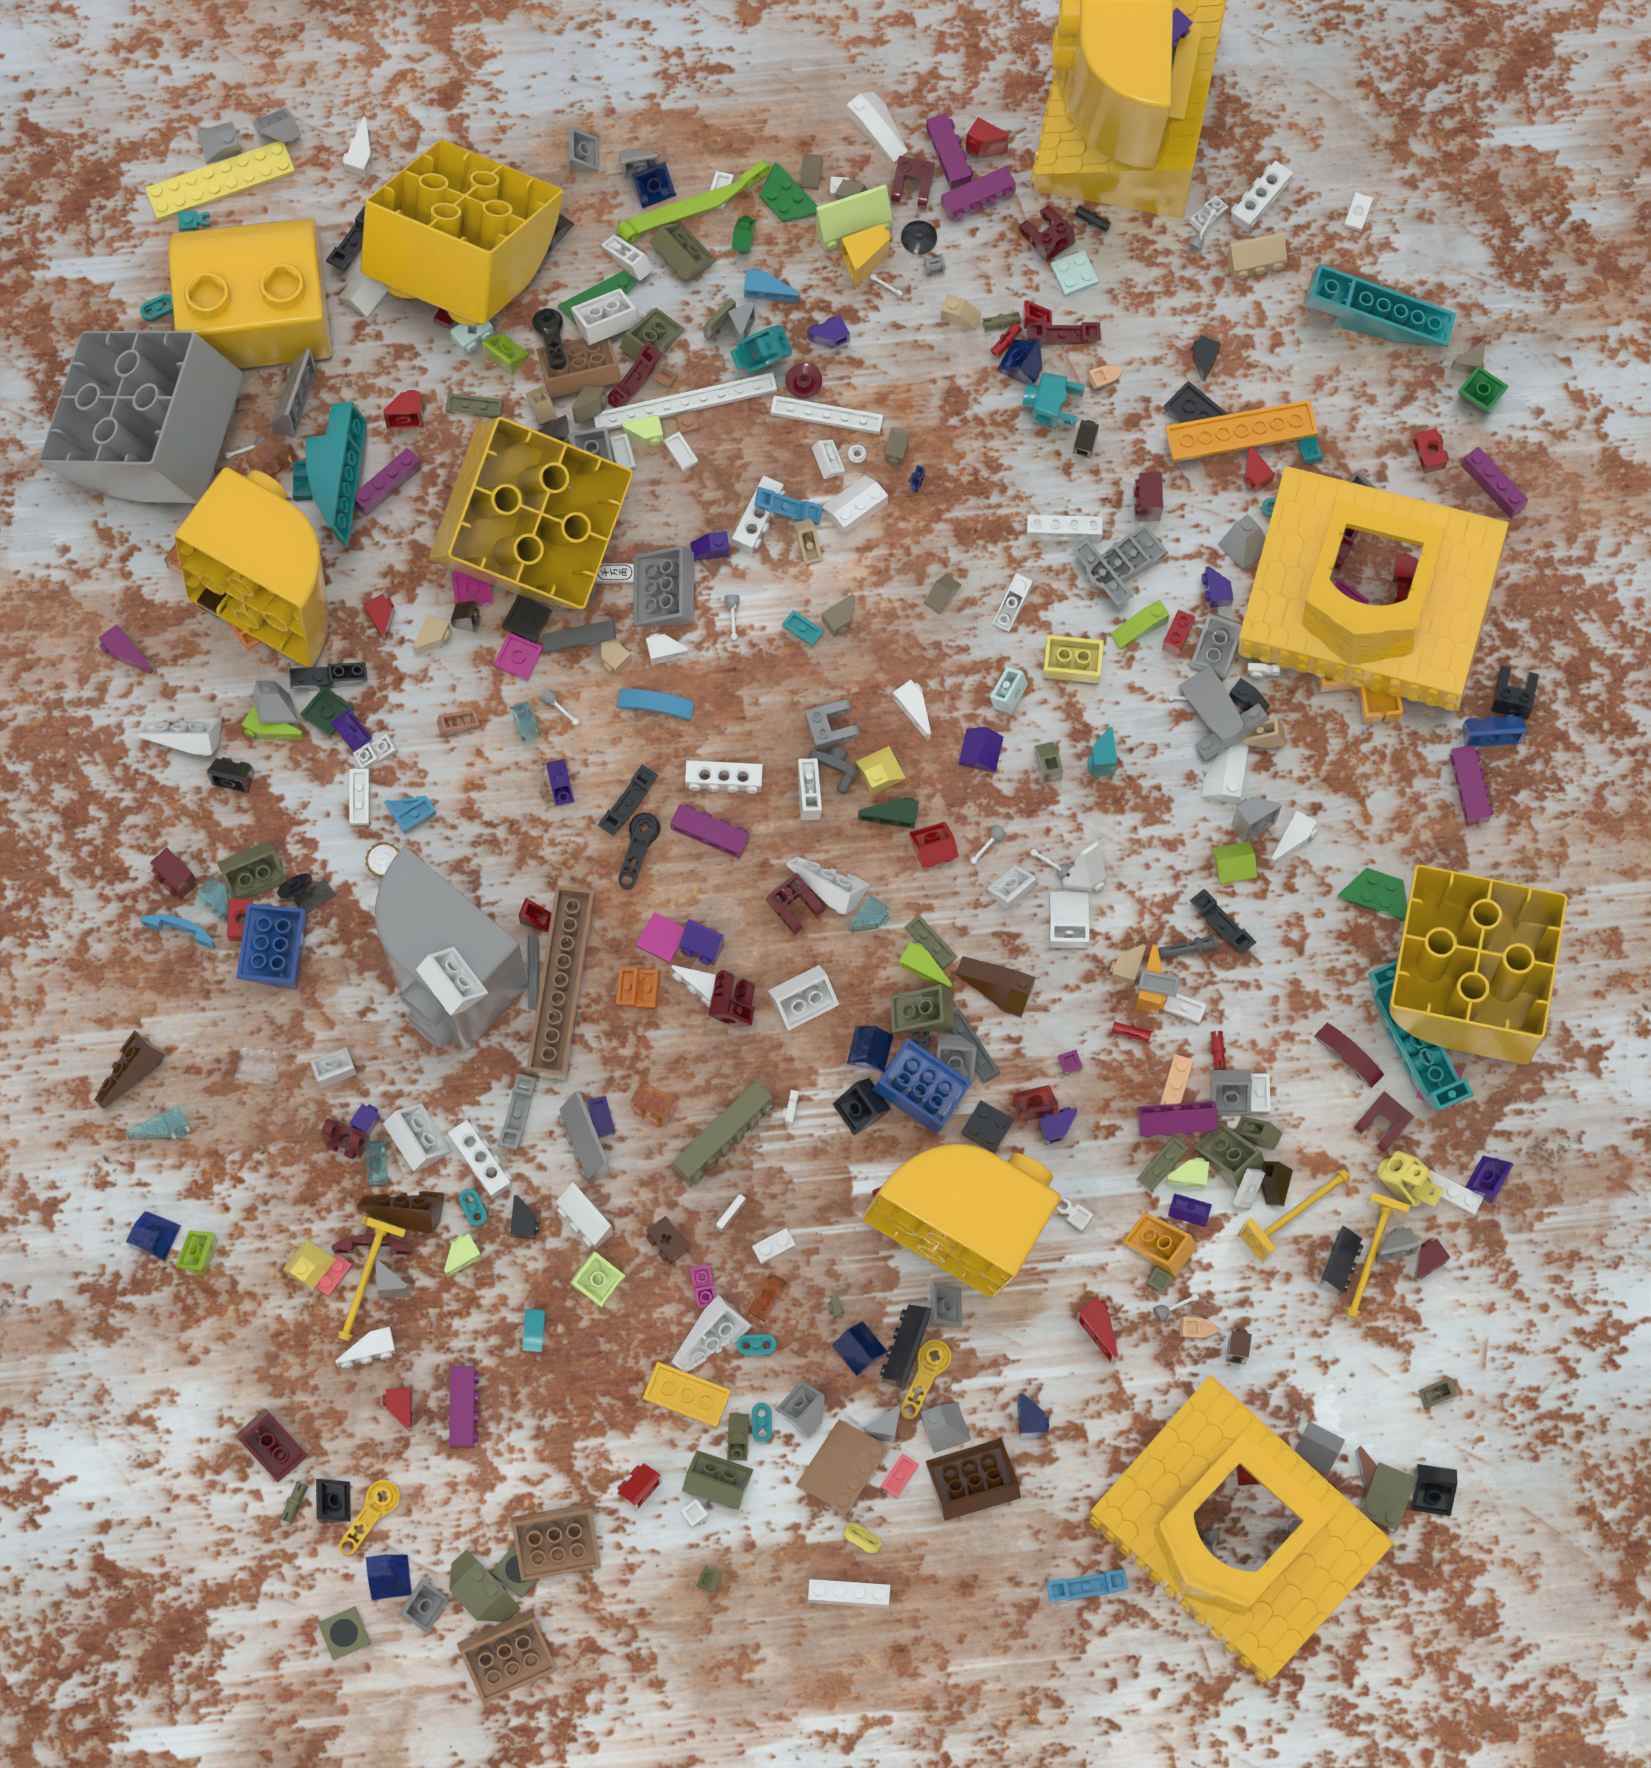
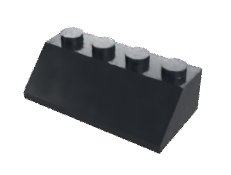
[880,1305,931,1390]

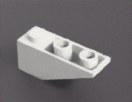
[342,116,372,178]
[992,571,1036,632]
[671,965,716,1007]
[335,1327,396,1369]

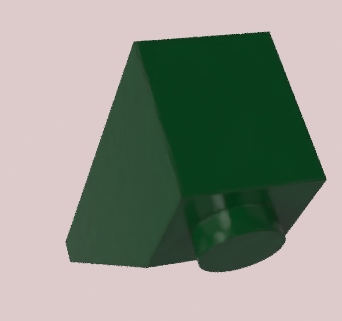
[858,797,918,829]

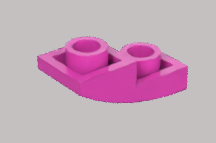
[690,1264,716,1308]

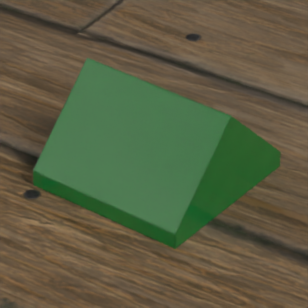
[1457,365,1509,413]

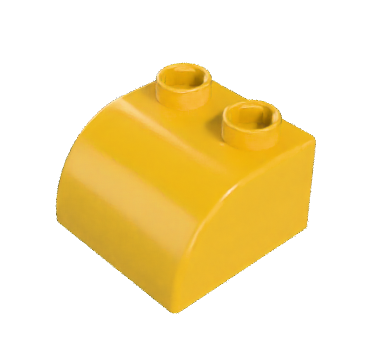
[1052,0,1173,169]
[360,140,563,325]
[168,217,332,369]
[429,417,633,609]
[174,467,329,668]
[1389,865,1568,1064]
[861,1144,1061,1299]

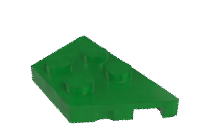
[759,162,818,223]
[1337,868,1407,921]

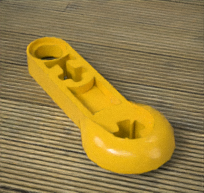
[901,1340,952,1420]
[339,1480,400,1557]

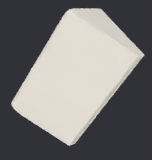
[812,440,845,479]

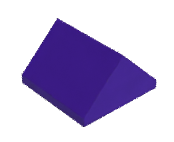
[958,726,1004,773]
[1465,1155,1514,1204]

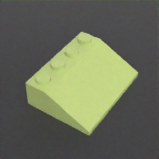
[816,184,893,250]

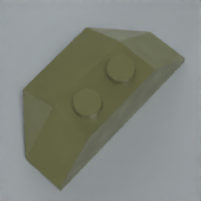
[449,1549,521,1622]

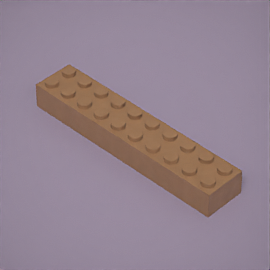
[527,885,595,1081]

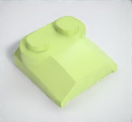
[570,1251,625,1307]

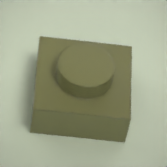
[1146,1266,1173,1294]
[827,1295,842,1319]
[696,1568,722,1593]

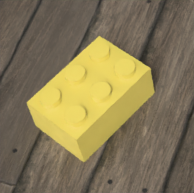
[1043,635,1104,684]

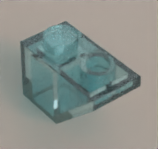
[510,702,540,742]
[197,876,229,921]

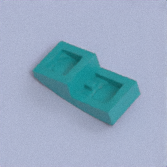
[1297,436,1323,465]
[292,461,312,500]
[522,1309,545,1352]

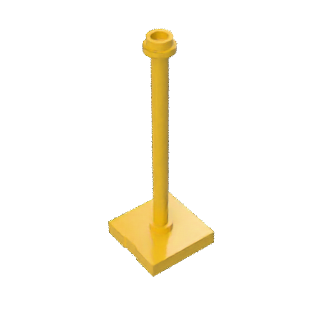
[1238,1169,1350,1263]
[1346,1192,1410,1318]
[338,1216,406,1341]

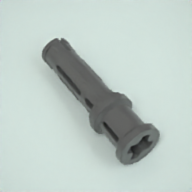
[1159,933,1218,960]

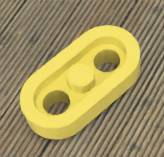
[843,1522,882,1553]

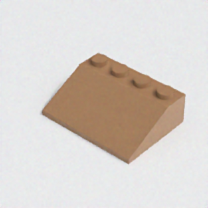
[536,337,621,398]
[796,1419,890,1519]
[511,1503,601,1581]
[457,1610,557,1703]

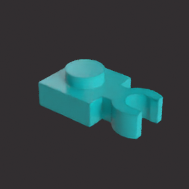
[178,211,211,232]

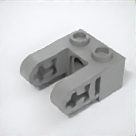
[805,700,861,752]

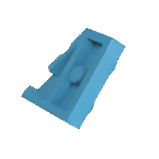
[384,796,436,833]

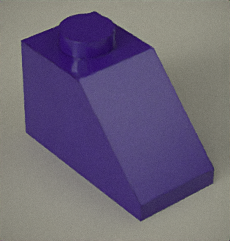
[690,531,730,561]

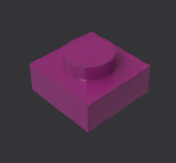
[1058,1050,1083,1075]

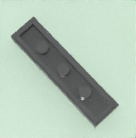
[542,619,616,654]
[949,1009,1000,1084]

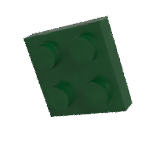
[300,686,354,738]

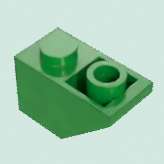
[732,216,756,252]

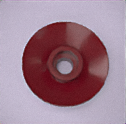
[785,363,822,398]

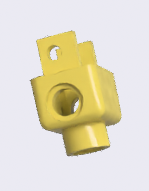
[1377,1151,1445,1207]

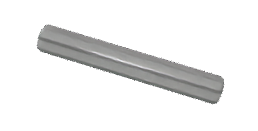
[528,935,539,1010]

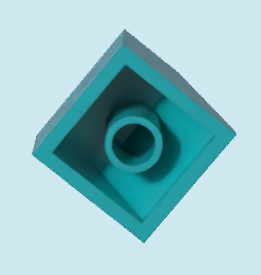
[1087,727,1117,777]

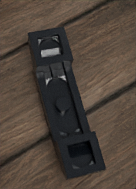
[326,206,365,270]
[598,764,658,836]
[1190,889,1256,955]

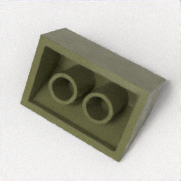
[649,222,717,280]
[217,841,287,899]
[682,1450,754,1510]

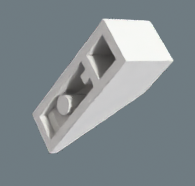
[601,234,653,281]
[893,680,931,741]
[798,758,822,820]
[1269,811,1318,866]

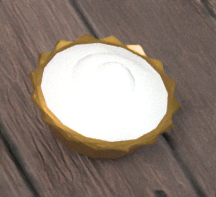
[365,842,399,877]

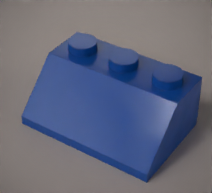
[1462,715,1527,747]

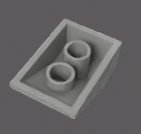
[1190,612,1243,679]

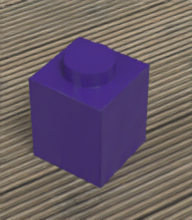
[350,1103,380,1135]

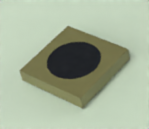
[491,1544,539,1598]
[318,1606,371,1661]

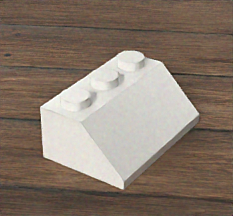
[571,288,638,345]
[822,476,888,536]
[416,947,488,1016]
[768,965,839,1031]
[383,1103,452,1172]
[556,1183,613,1250]

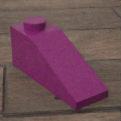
[99,624,153,674]

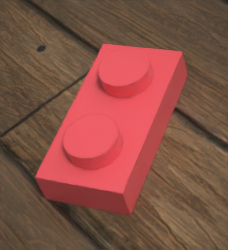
[315,1253,353,1297]
[880,1453,919,1498]

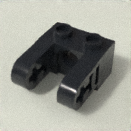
[1491,665,1539,720]

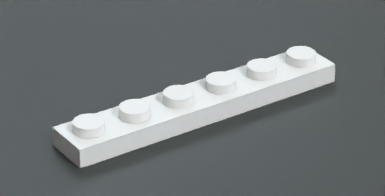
[770,395,883,435]

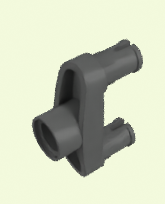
[807,746,858,794]

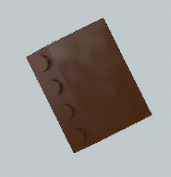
[926,1438,1021,1521]

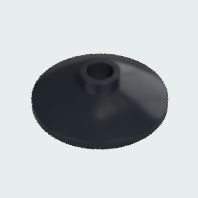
[901,220,937,254]
[277,873,313,898]

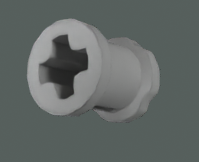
[924,254,945,274]

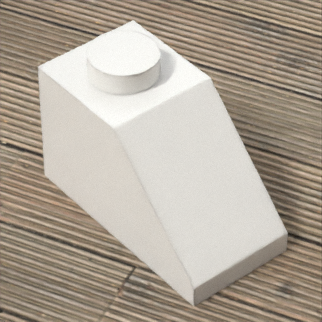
[646,634,688,665]

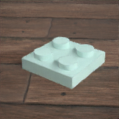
[1050,250,1099,297]

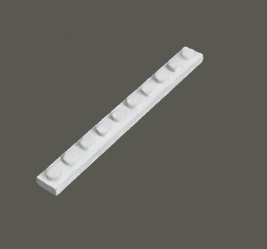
[593,373,777,430]

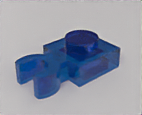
[909,465,925,493]

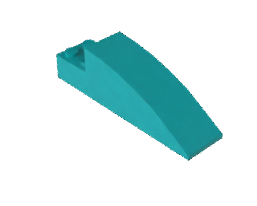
[1304,264,1456,347]
[306,401,367,547]

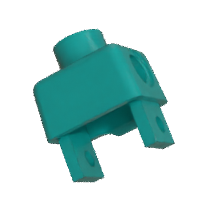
[730,325,792,372]
[1022,373,1085,429]

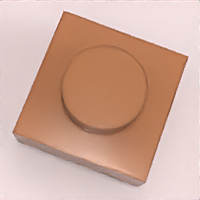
[654,367,679,387]
[676,411,699,435]

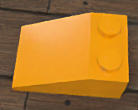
[1135,944,1167,1015]
[1123,1212,1197,1277]

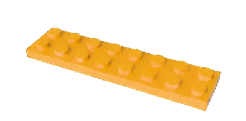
[1165,400,1318,462]

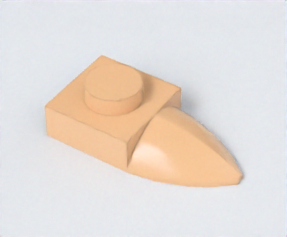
[1086,365,1123,390]
[1180,1317,1219,1339]

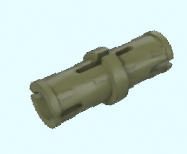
[982,311,1021,330]
[280,1481,308,1524]

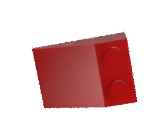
[1076,1297,1118,1365]

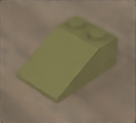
[619,307,685,360]
[890,985,954,1034]
[1193,1122,1264,1189]
[1360,1462,1416,1534]

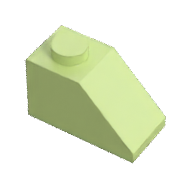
[622,415,664,446]
[1166,1158,1209,1189]
[444,1234,482,1278]

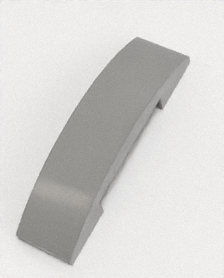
[498,1073,536,1151]

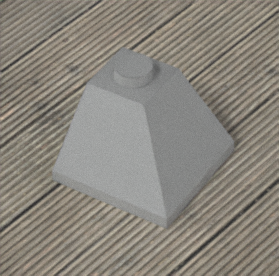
[253,107,301,143]
[197,121,242,164]
[619,149,659,179]
[1218,514,1266,571]
[252,681,298,723]
[937,1033,977,1082]
[1376,1227,1420,1264]
[775,1381,825,1437]
[920,1402,971,1453]

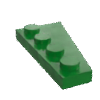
[558,271,637,327]

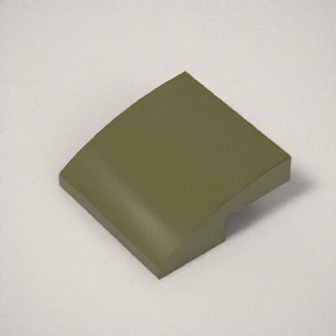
[702,298,736,339]

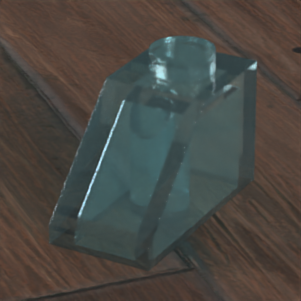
[848,895,891,932]
[365,1140,388,1187]

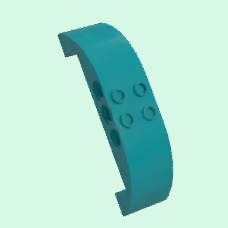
[1368,960,1474,1112]

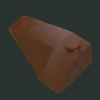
[956,956,1036,1018]
[94,1030,165,1109]
[357,1191,444,1233]

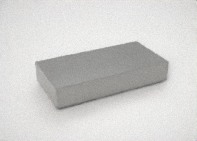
[1138,970,1180,998]

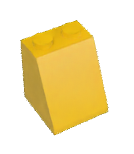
[841,223,891,285]

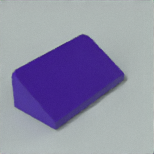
[331,708,372,752]
[1168,1193,1212,1227]

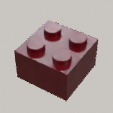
[1133,472,1163,522]
[150,847,198,900]

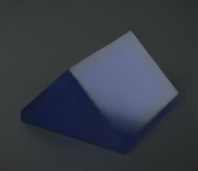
[631,161,676,208]
[847,1026,894,1072]
[832,1321,888,1376]

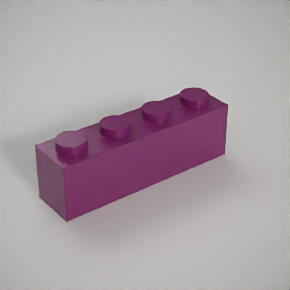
[926,113,973,190]
[941,166,1016,221]
[1461,447,1528,519]
[354,448,421,517]
[1449,745,1493,826]
[670,804,750,859]
[1137,1101,1218,1137]
[449,1366,479,1449]

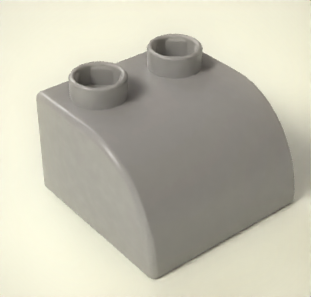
[39,331,244,503]
[375,846,528,1050]

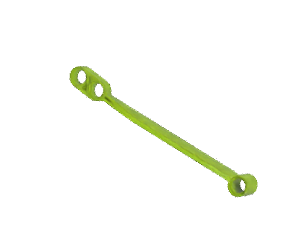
[616,160,771,244]

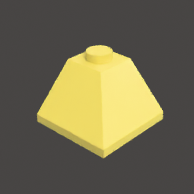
[855,746,906,795]
[283,1239,336,1290]

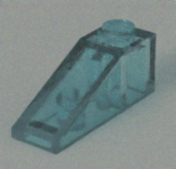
[125,1106,191,1140]

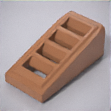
[437,709,480,737]

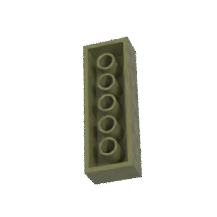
[672,1081,773,1187]

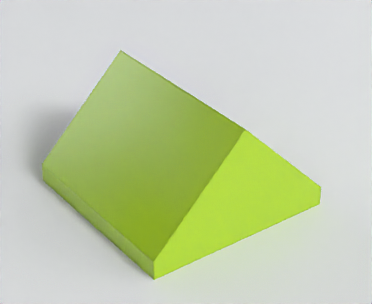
[482,333,530,375]
[1211,841,1257,885]
[176,1230,218,1277]

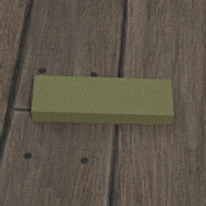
[445,393,504,418]
[905,915,957,970]
[1137,1136,1189,1193]

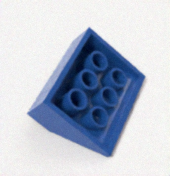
[236,904,308,989]
[872,1038,972,1134]

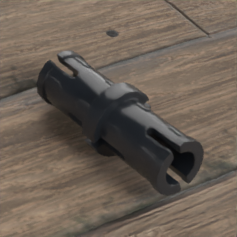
[1074,205,1111,233]

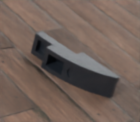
[289,662,368,691]

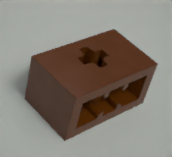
[646,1216,689,1265]
[1225,1329,1252,1365]

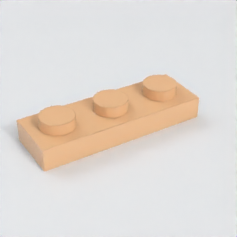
[1160,1054,1193,1105]

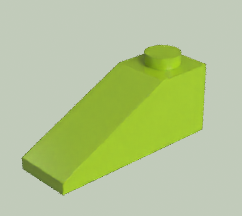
[1110,600,1170,649]
[242,706,304,741]
[899,942,952,990]

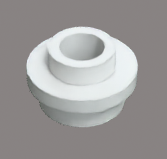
[848,445,867,463]

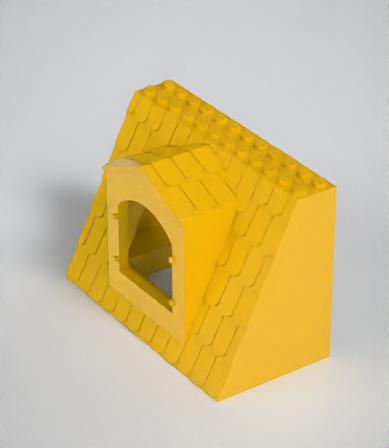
[1031,0,1227,219]
[1238,466,1509,711]
[1088,1375,1395,1684]

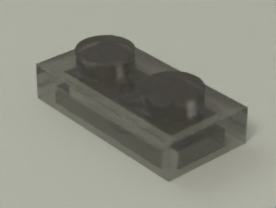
[293,879,336,914]

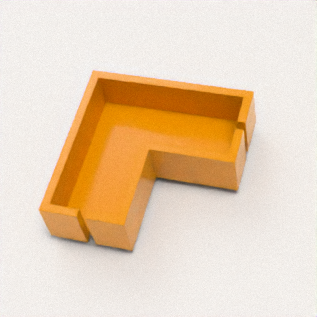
[1318,677,1403,724]

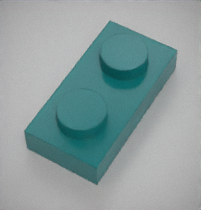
[782,610,824,647]

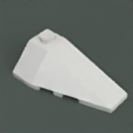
[671,1295,752,1373]

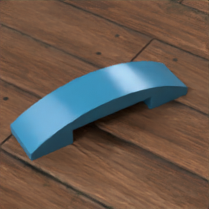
[754,487,823,524]
[616,689,694,721]
[140,914,216,949]
[1046,1569,1129,1602]

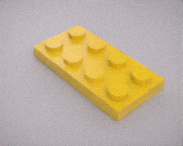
[643,1362,731,1428]

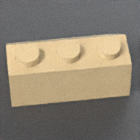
[1227,232,1287,279]

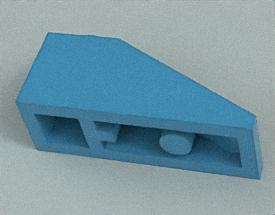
[744,269,799,303]

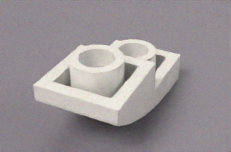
[1188,195,1229,232]
[353,734,398,769]

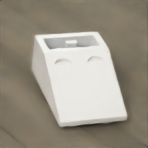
[1049,892,1089,948]

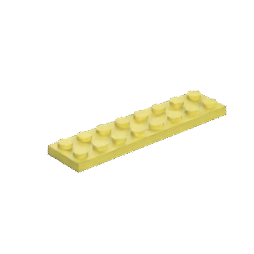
[145,141,296,221]

